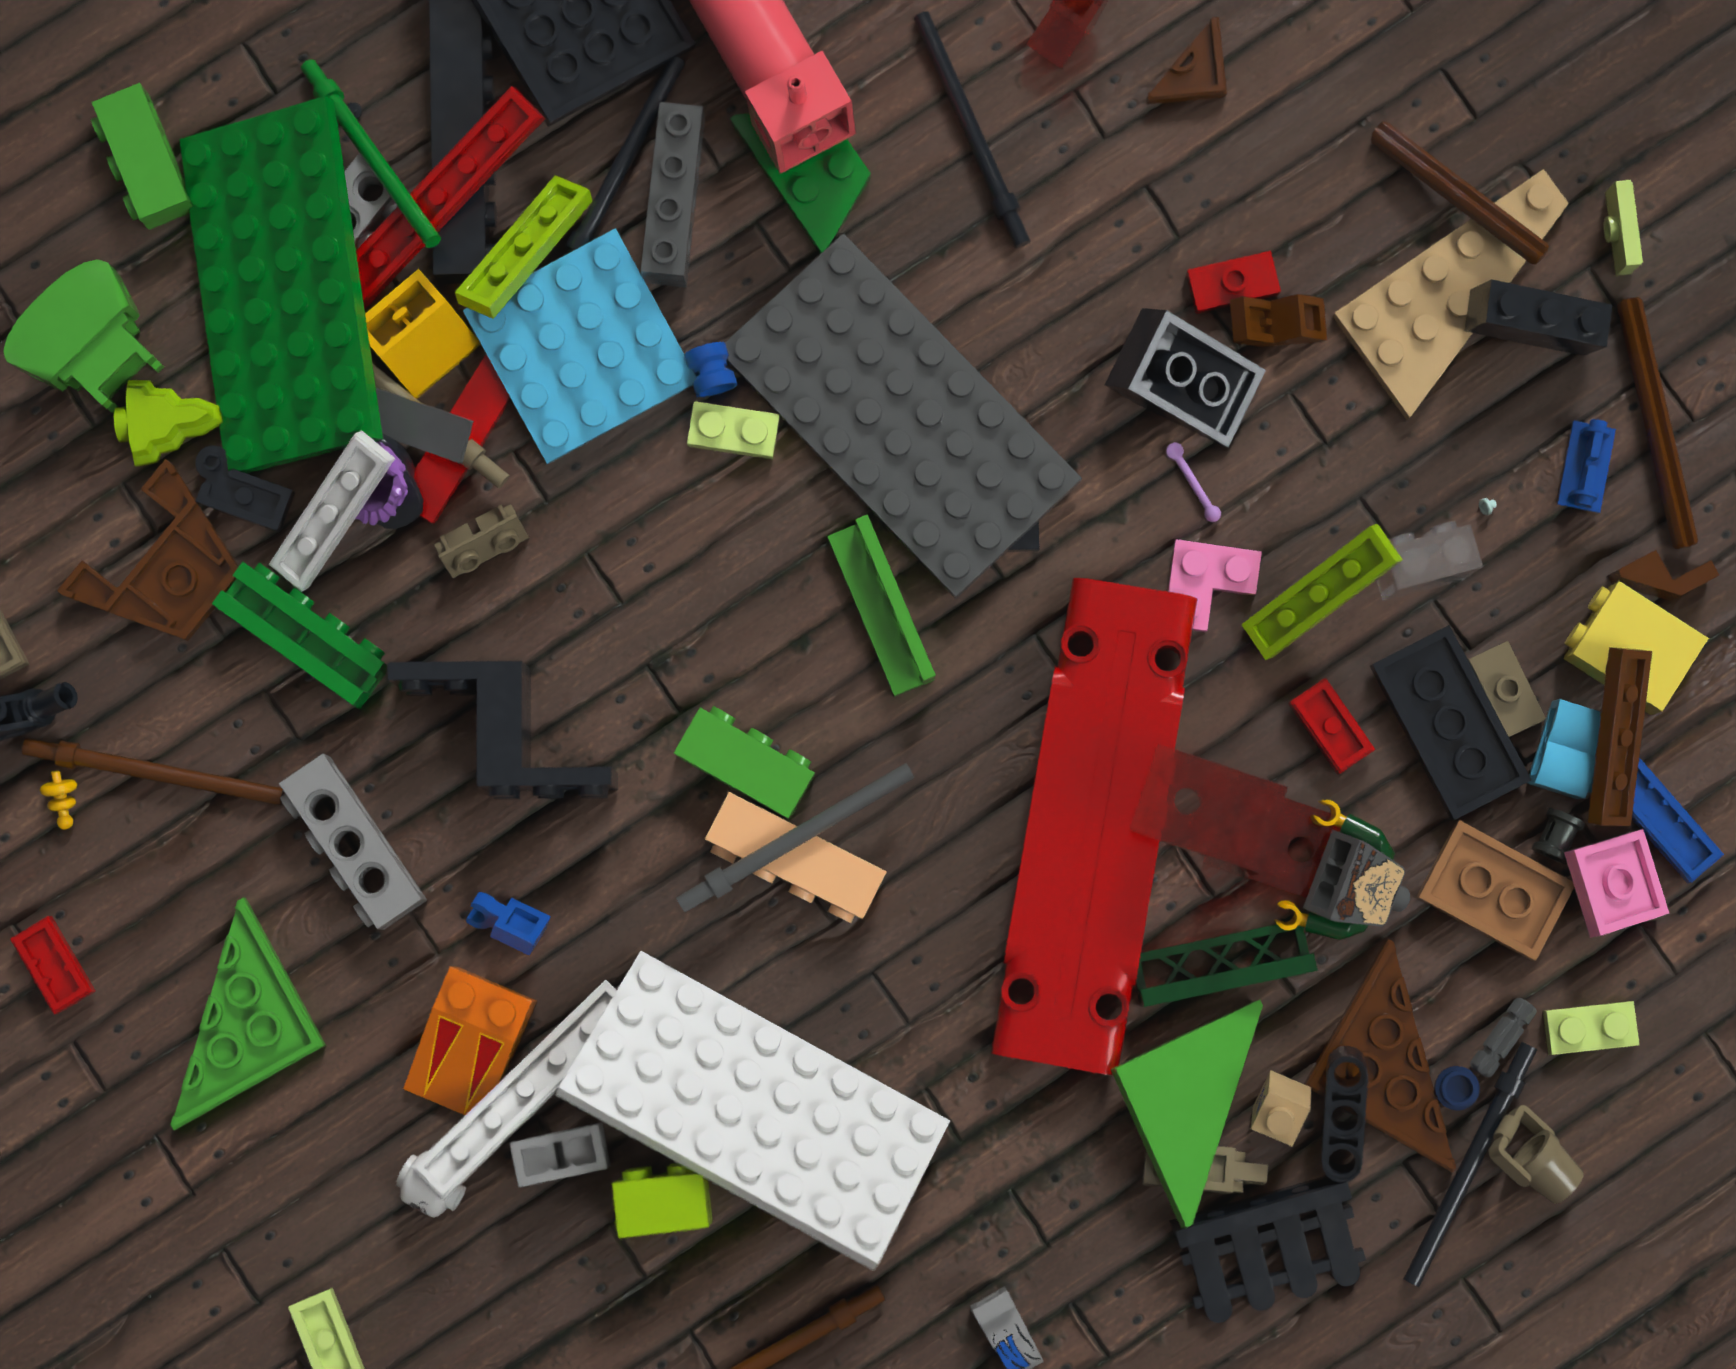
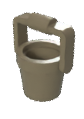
[1489,1105,1584,1204]

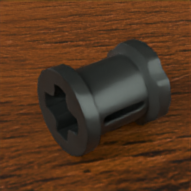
[1531,808,1585,864]

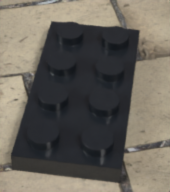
[1370,625,1532,821]

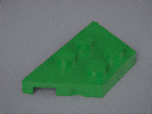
[730,113,871,254]

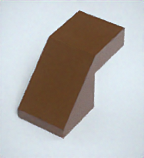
[1230,294,1327,347]
[1607,550,1719,601]

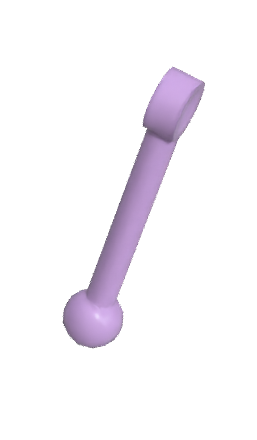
[1166,442,1221,522]

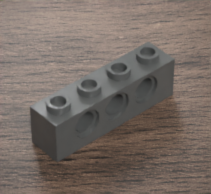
[641,102,705,287]

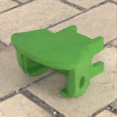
[3,259,164,414]

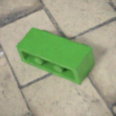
[91,83,193,230]
[674,706,815,821]

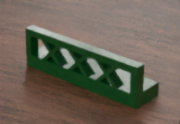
[1135,924,1318,1007]

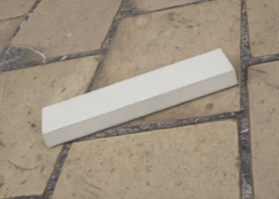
[268,431,395,592]

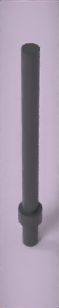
[676,763,915,913]

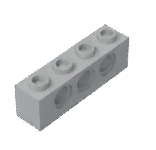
[279,754,427,930]

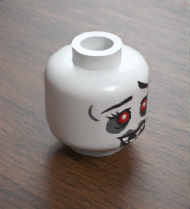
[396,1151,466,1218]

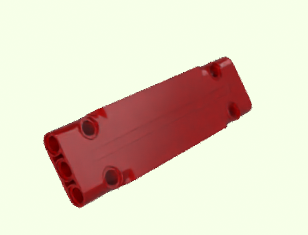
[991,578,1198,1076]

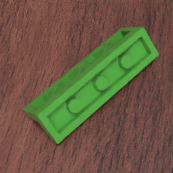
[827,514,936,697]

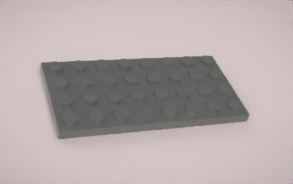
[725,233,1082,599]

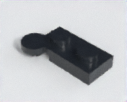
[195,445,295,533]

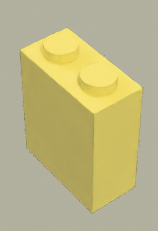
[1563,581,1709,715]

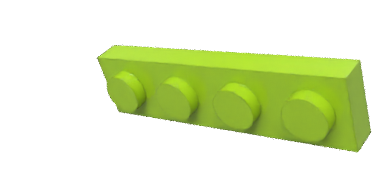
[455,175,593,319]
[1241,524,1403,660]

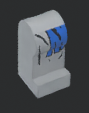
[970,1286,1044,1369]

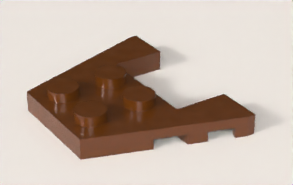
[57,459,239,641]

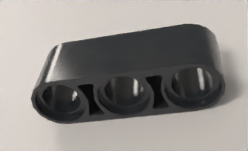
[1321,1046,1368,1183]

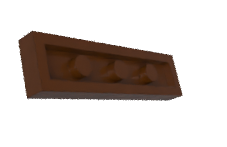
[1588,647,1652,826]

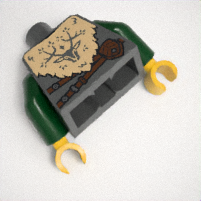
[1274,800,1410,940]

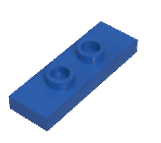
[1632,757,1724,884]

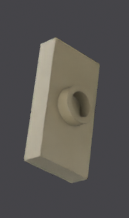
[1468,641,1546,737]

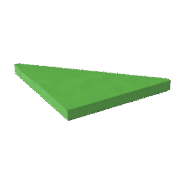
[171,897,326,1130]
[1111,1000,1263,1228]

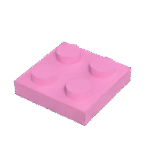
[1564,829,1669,938]

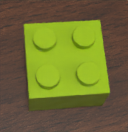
[612,1163,713,1238]

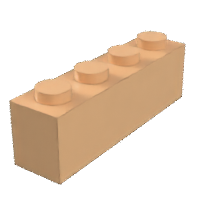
[705,792,887,923]

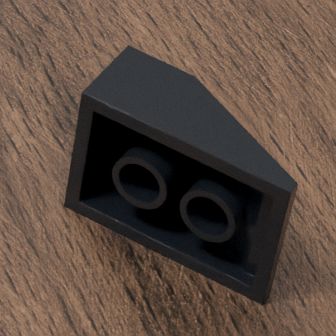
[1105,308,1266,447]

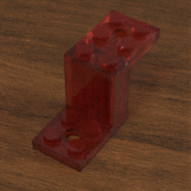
[1129,744,1341,899]

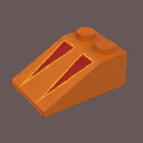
[403,966,537,1115]

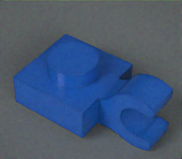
[466,892,551,956]

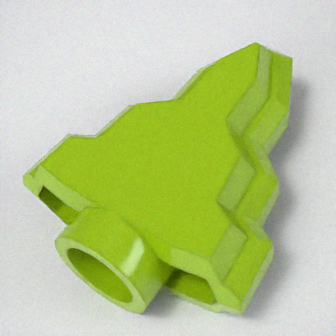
[114,380,222,467]

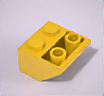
[365,268,481,399]

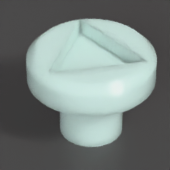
[1479,498,1497,515]

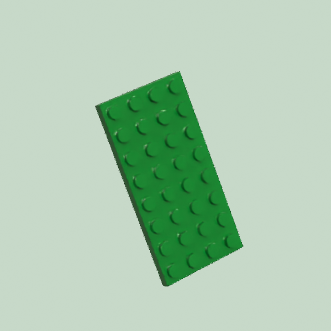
[179,96,383,473]

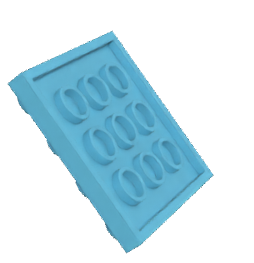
[463,228,697,464]

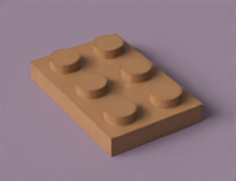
[1416,820,1574,961]

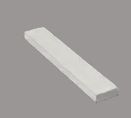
[412,980,617,1201]

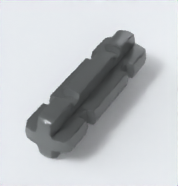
[1470,998,1537,1078]

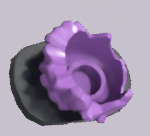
[343,434,424,529]

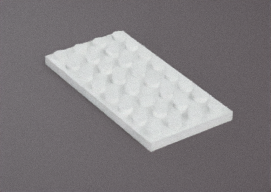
[556,951,950,1271]

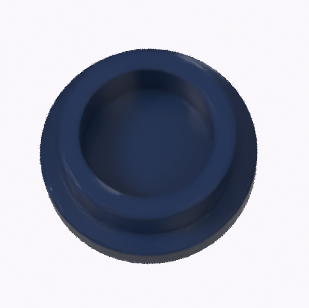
[1434,1066,1480,1111]

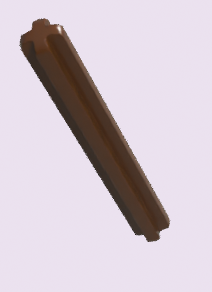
[1371,122,1549,265]

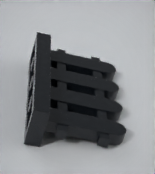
[1169,1175,1366,1323]

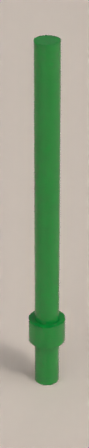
[301,59,441,248]

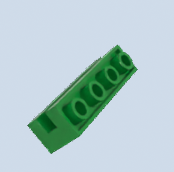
[211,561,388,709]

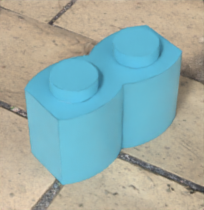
[1528,699,1601,799]

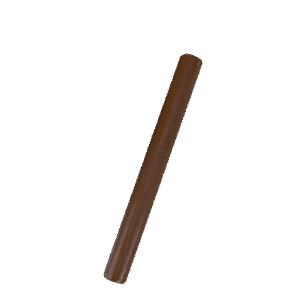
[1617,297,1698,549]

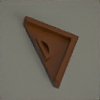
[1146,16,1227,104]

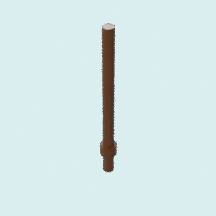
[22,738,285,805]
[730,1285,886,1369]

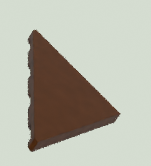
[1304,939,1456,1173]

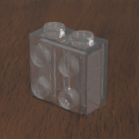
[1377,521,1483,601]

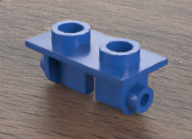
[1557,419,1616,513]

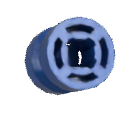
[684,342,738,397]

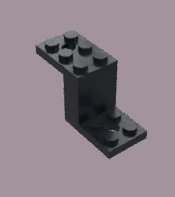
[388,661,618,800]

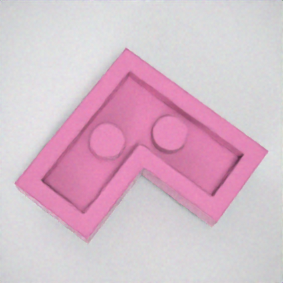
[1168,539,1262,632]

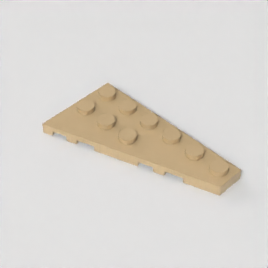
[1332,169,1569,420]

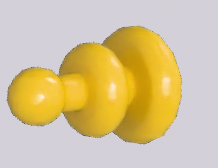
[40,771,77,830]

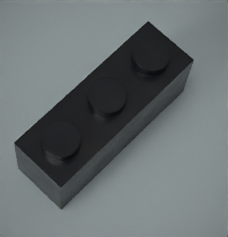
[1465,279,1612,356]

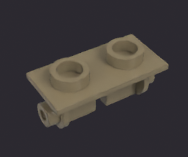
[434,504,529,578]

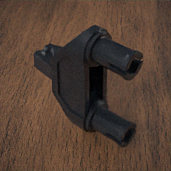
[0,682,78,741]

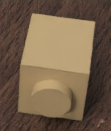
[1251,1070,1311,1146]

